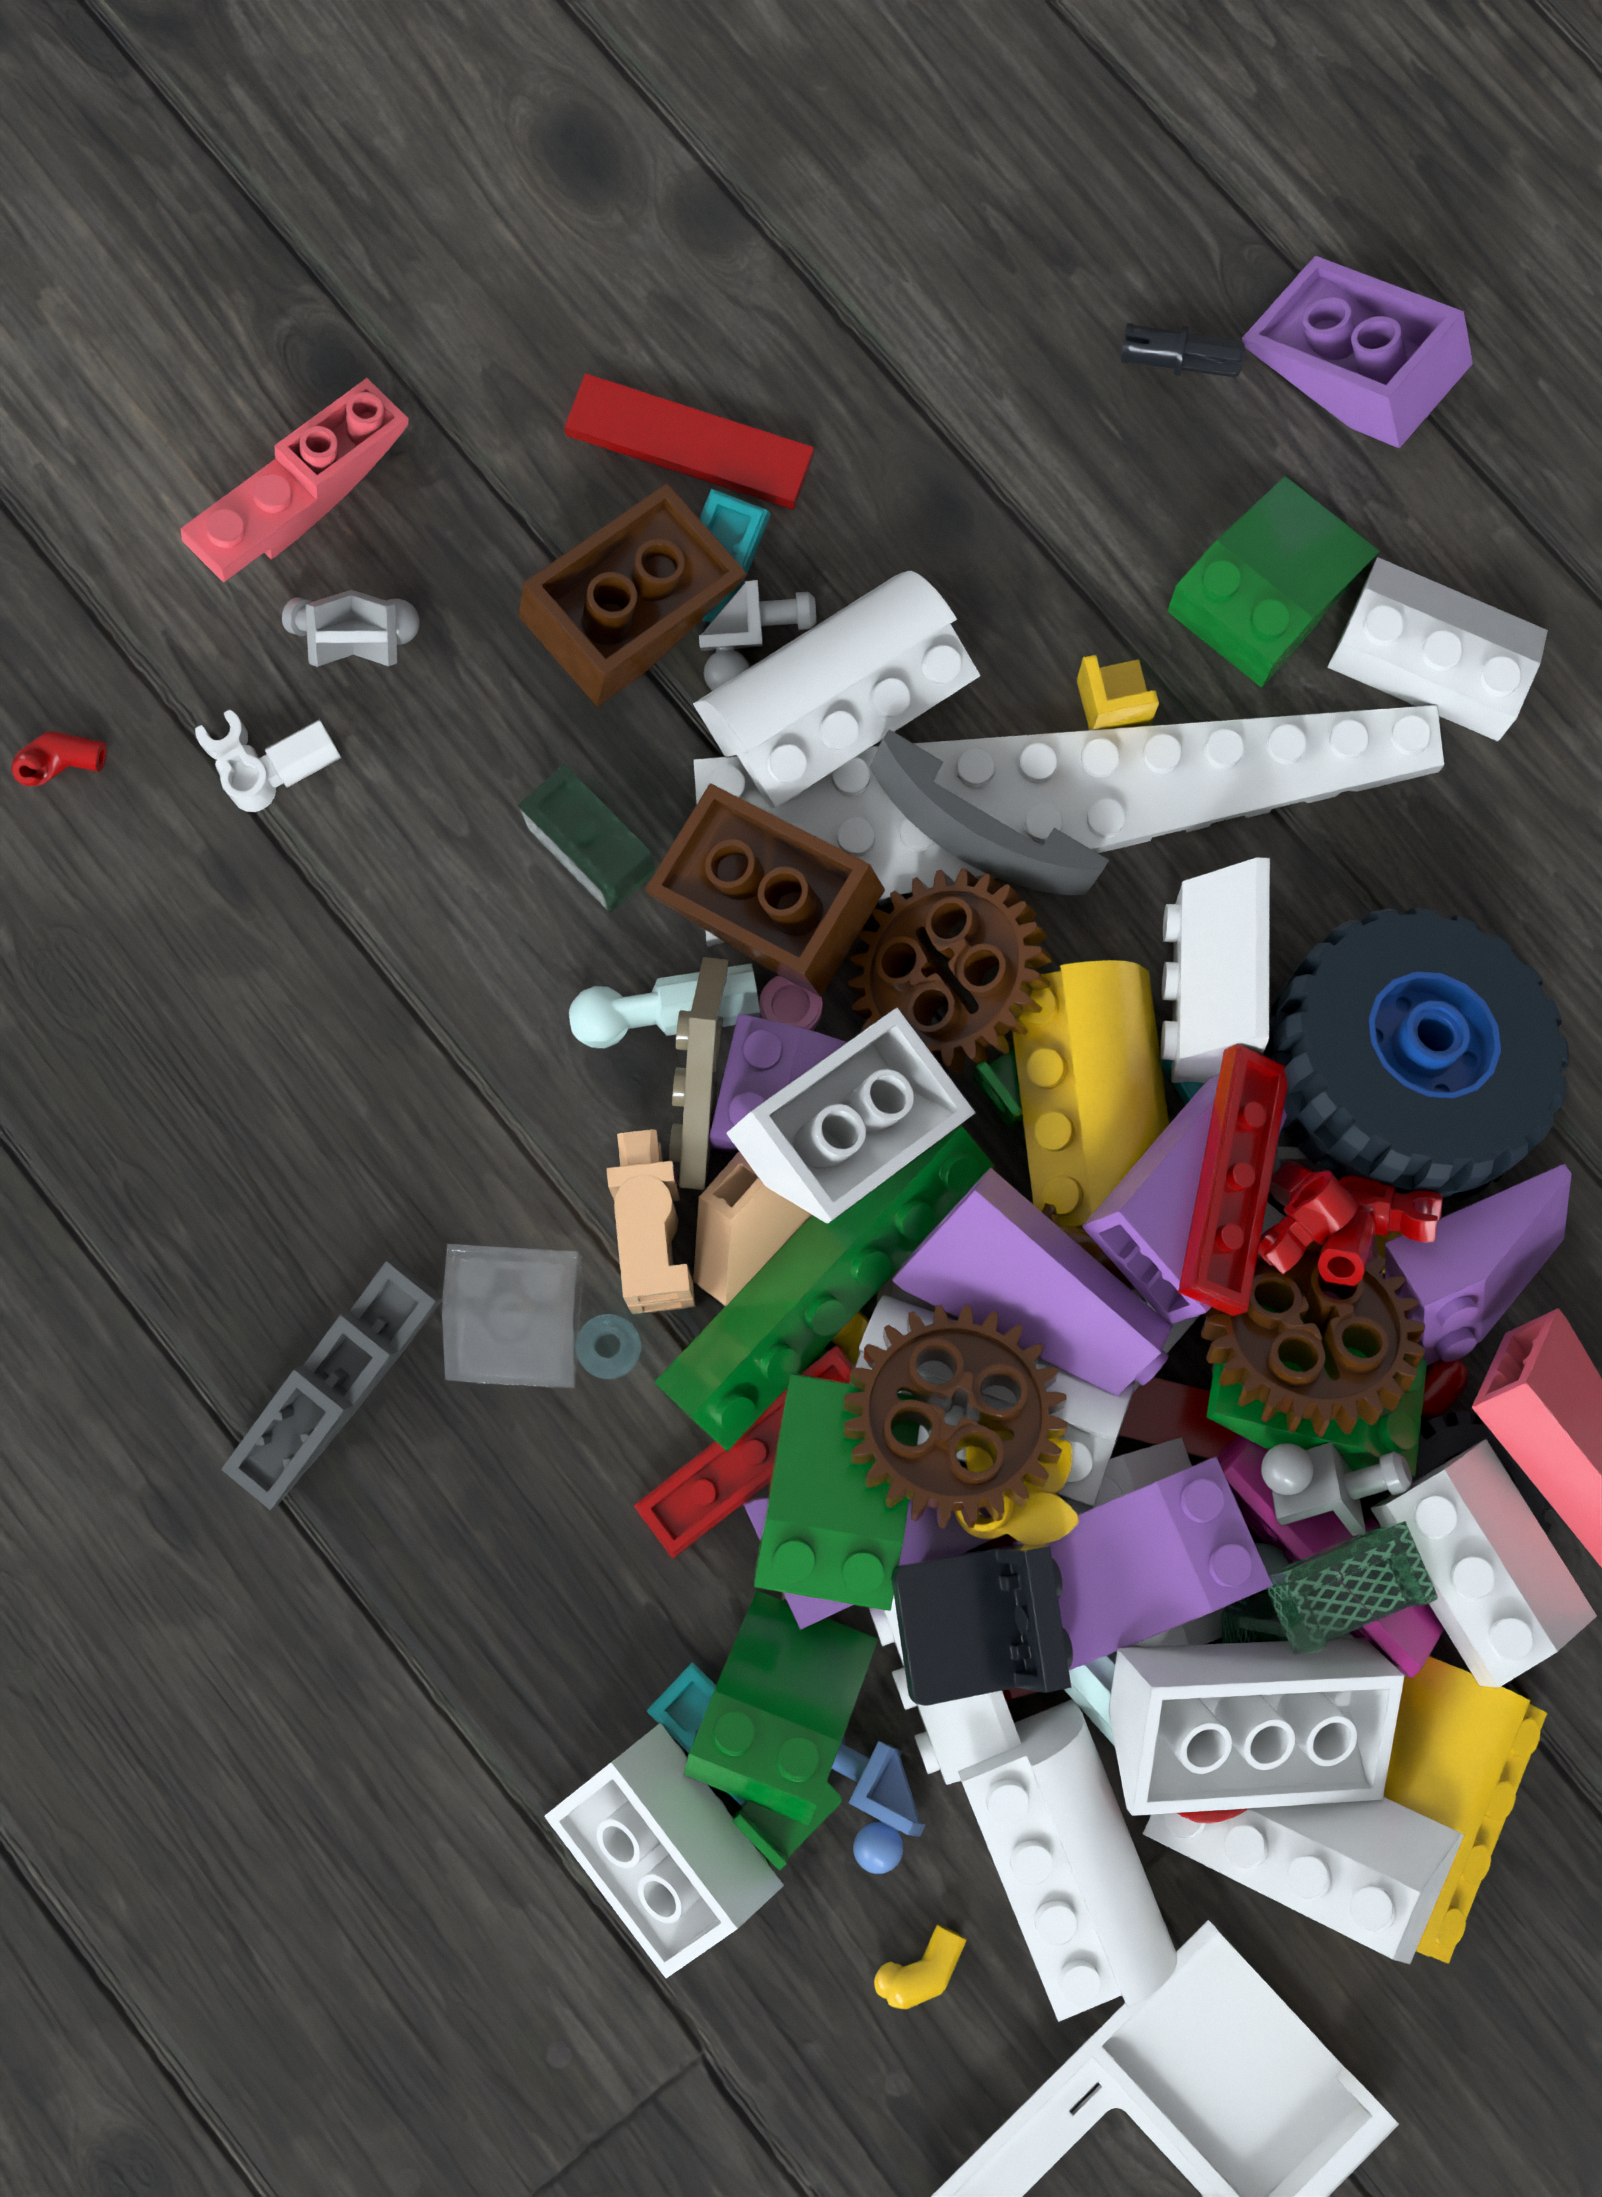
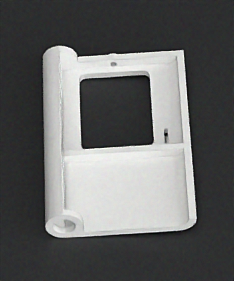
[931,1920,1399,2197]

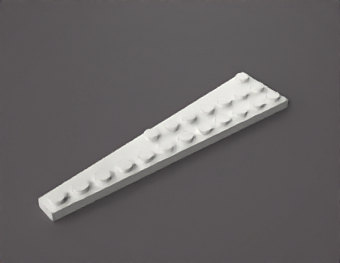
[694,705,1444,947]

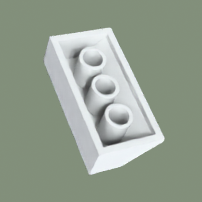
[1108,1638,1405,1816]
[1143,1797,1464,1964]

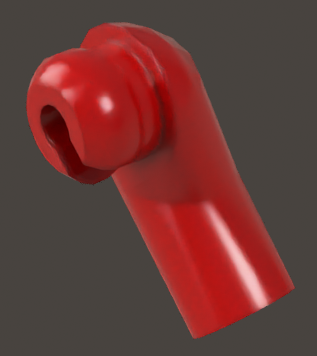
[1421,1358,1468,1419]

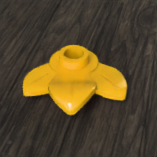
[954,1430,1080,1545]

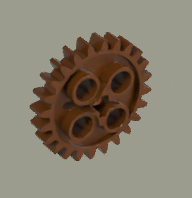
[848,868,1052,1074]
[1201,1241,1425,1436]
[843,1305,1068,1529]

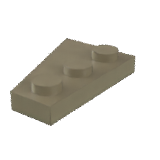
[669,957,728,1190]

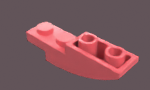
[181,378,409,583]

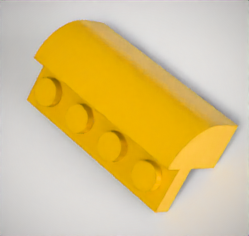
[1013,960,1169,1229]
[1383,1657,1547,1964]

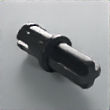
[1121,323,1245,378]

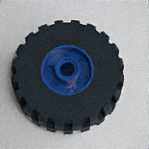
[1264,908,1569,1203]

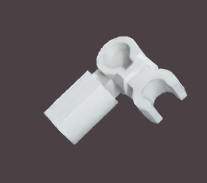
[195,710,341,812]

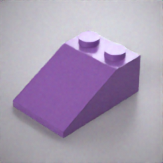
[1242,256,1473,448]
[709,1013,848,1155]
[1385,1164,1571,1366]
[1013,1457,1273,1670]

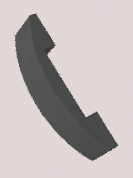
[870,730,1109,895]

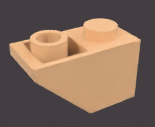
[693,1151,812,1306]

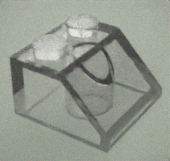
[442,1244,584,1388]

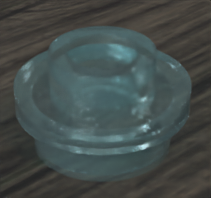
[576,1314,641,1379]

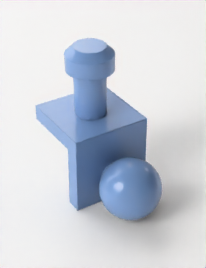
[831,1737,926,1874]

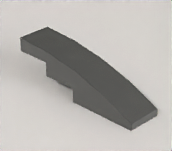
[221,1258,444,1510]

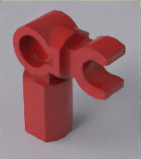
[1258,1160,1359,1274]
[1318,1175,1443,1286]

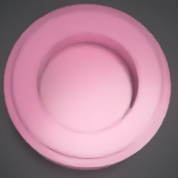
[759,975,822,1031]

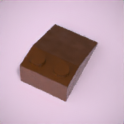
[519,483,747,707]
[645,783,885,997]

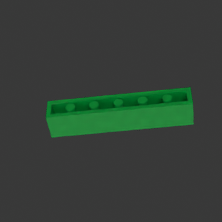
[654,1125,995,1452]

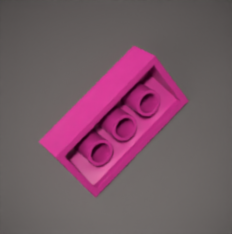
[1215,1434,1444,1678]

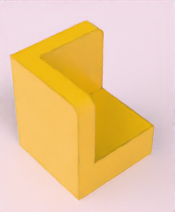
[1077,655,1159,731]

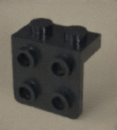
[891,1544,1073,1706]

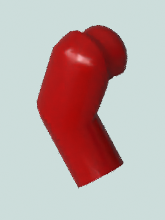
[11,731,107,787]

